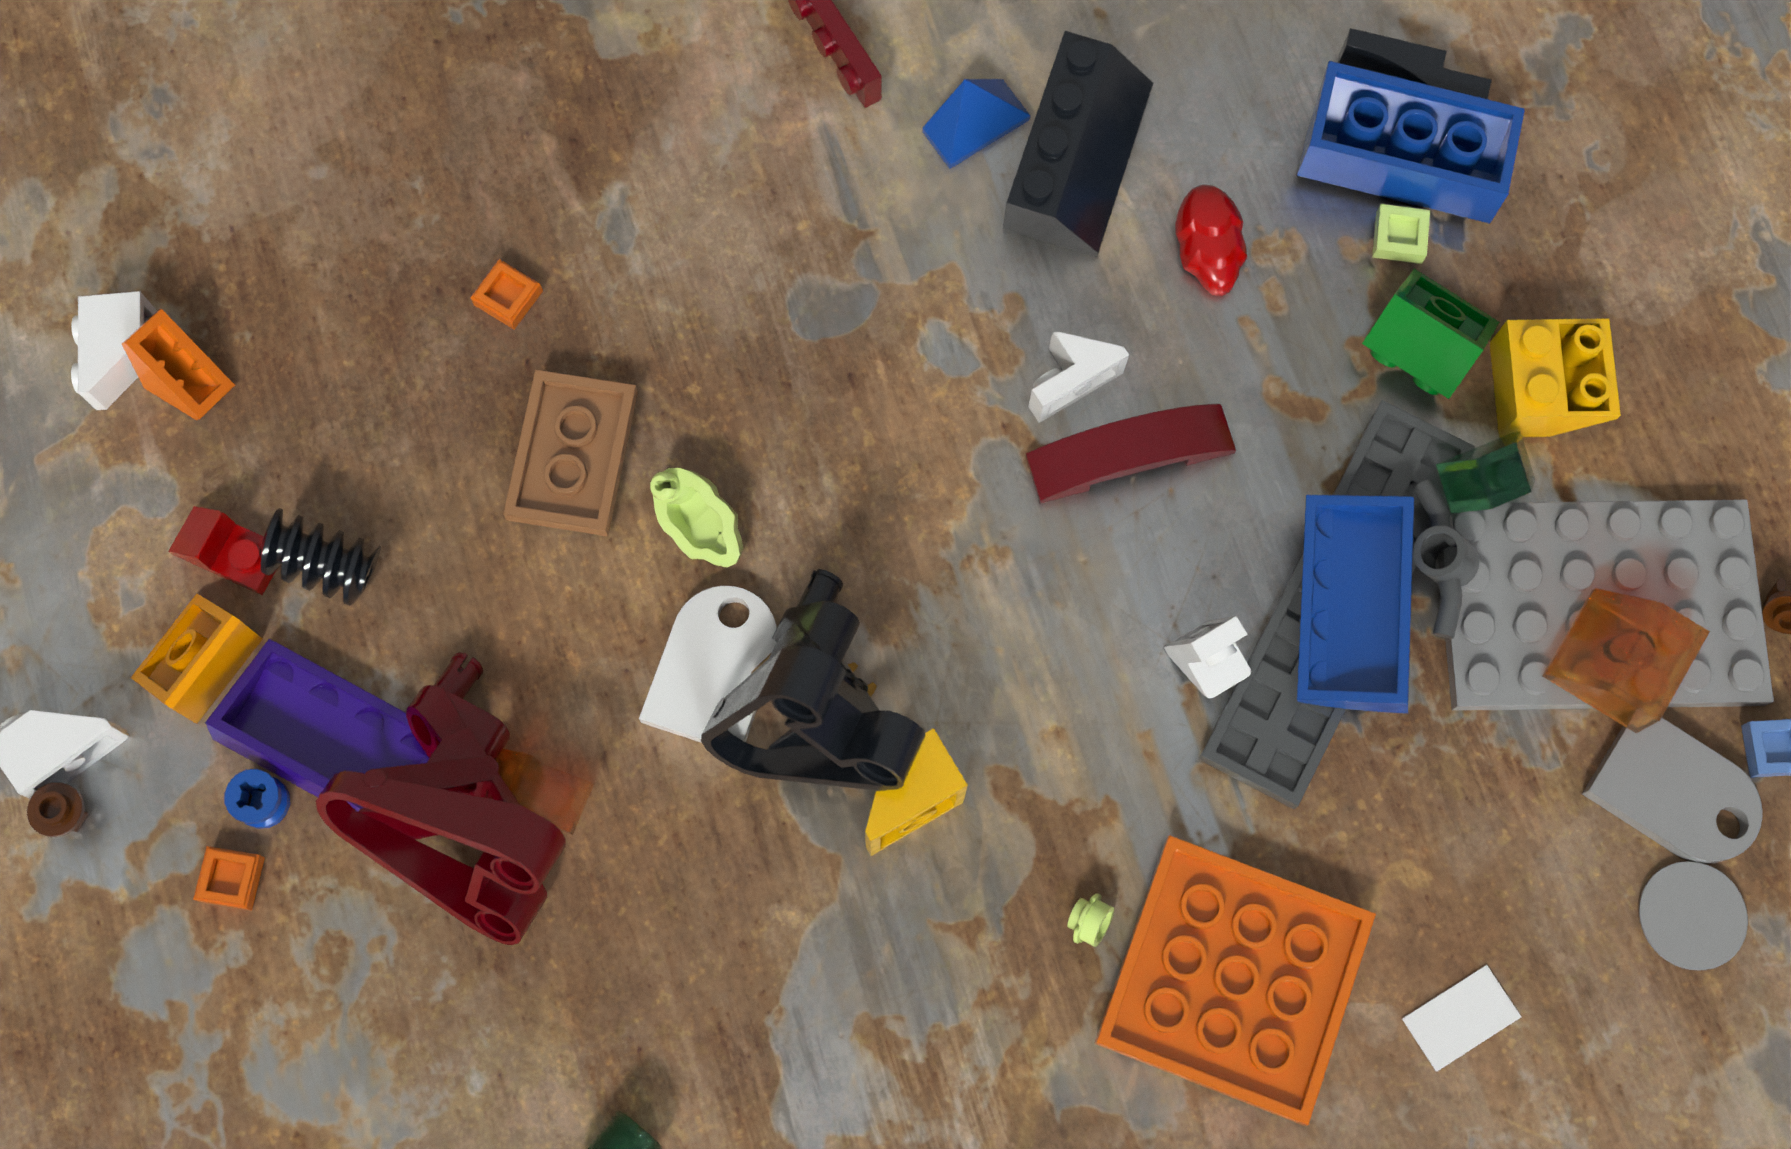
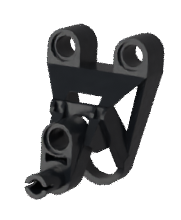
[701,569,925,791]

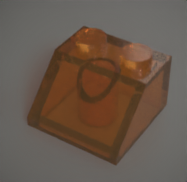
[1542,588,1710,733]

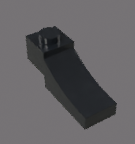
[1337,28,1492,99]

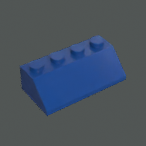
[1297,61,1525,223]

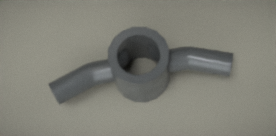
[1413,479,1480,639]

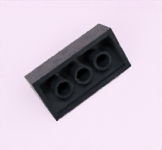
[1003,31,1153,257]

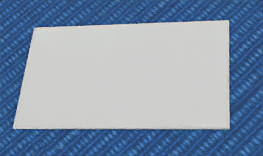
[1402,965,1521,1072]

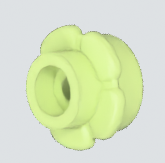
[1067,893,1114,947]

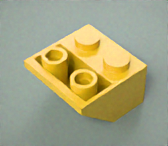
[1489,318,1621,438]

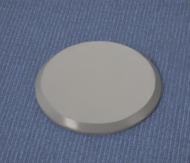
[1639,861,1748,971]

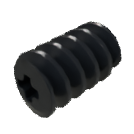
[259,508,381,606]

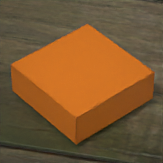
[470,259,543,330]
[193,846,265,911]

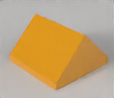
[131,594,263,724]

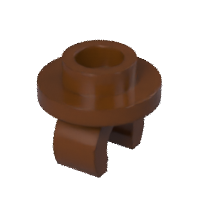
[1762,578,1791,634]
[27,782,89,837]

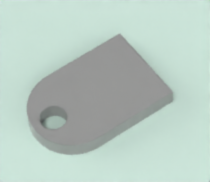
[1582,704,1763,864]

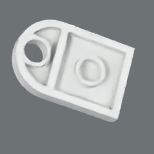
[639,586,777,743]

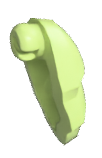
[650,468,744,567]

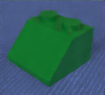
[1362,268,1500,399]

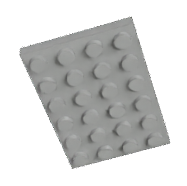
[1438,500,1774,711]

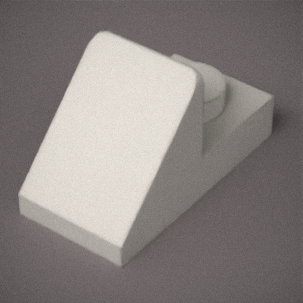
[1028,331,1129,423]
[1164,616,1251,698]

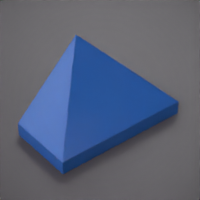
[922,79,1031,169]

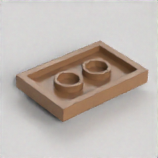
[503,369,638,536]

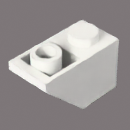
[71,291,157,410]

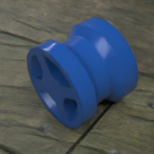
[224,769,290,829]

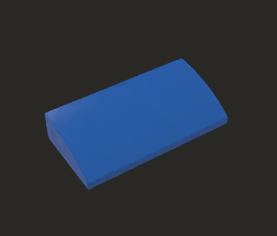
[1297,495,1414,713]

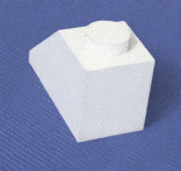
[0,710,130,798]

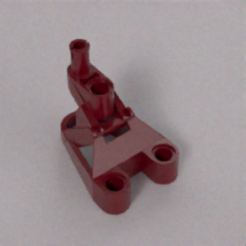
[316,652,566,945]

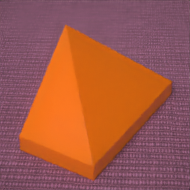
[122,308,235,420]

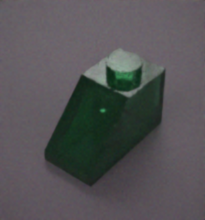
[1436,431,1535,513]

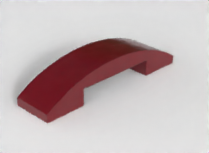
[1025,404,1236,504]

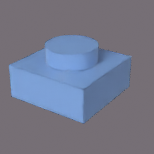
[1741,719,1791,778]

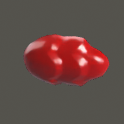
[1175,184,1247,296]

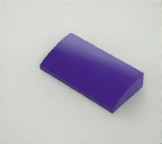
[205,639,429,811]

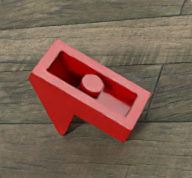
[168,506,278,596]

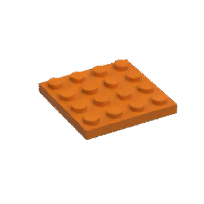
[1094,835,1376,1126]

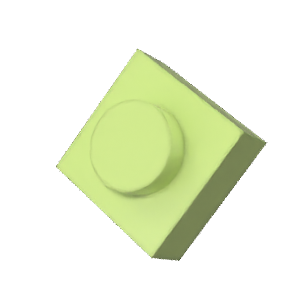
[1372,204,1430,264]

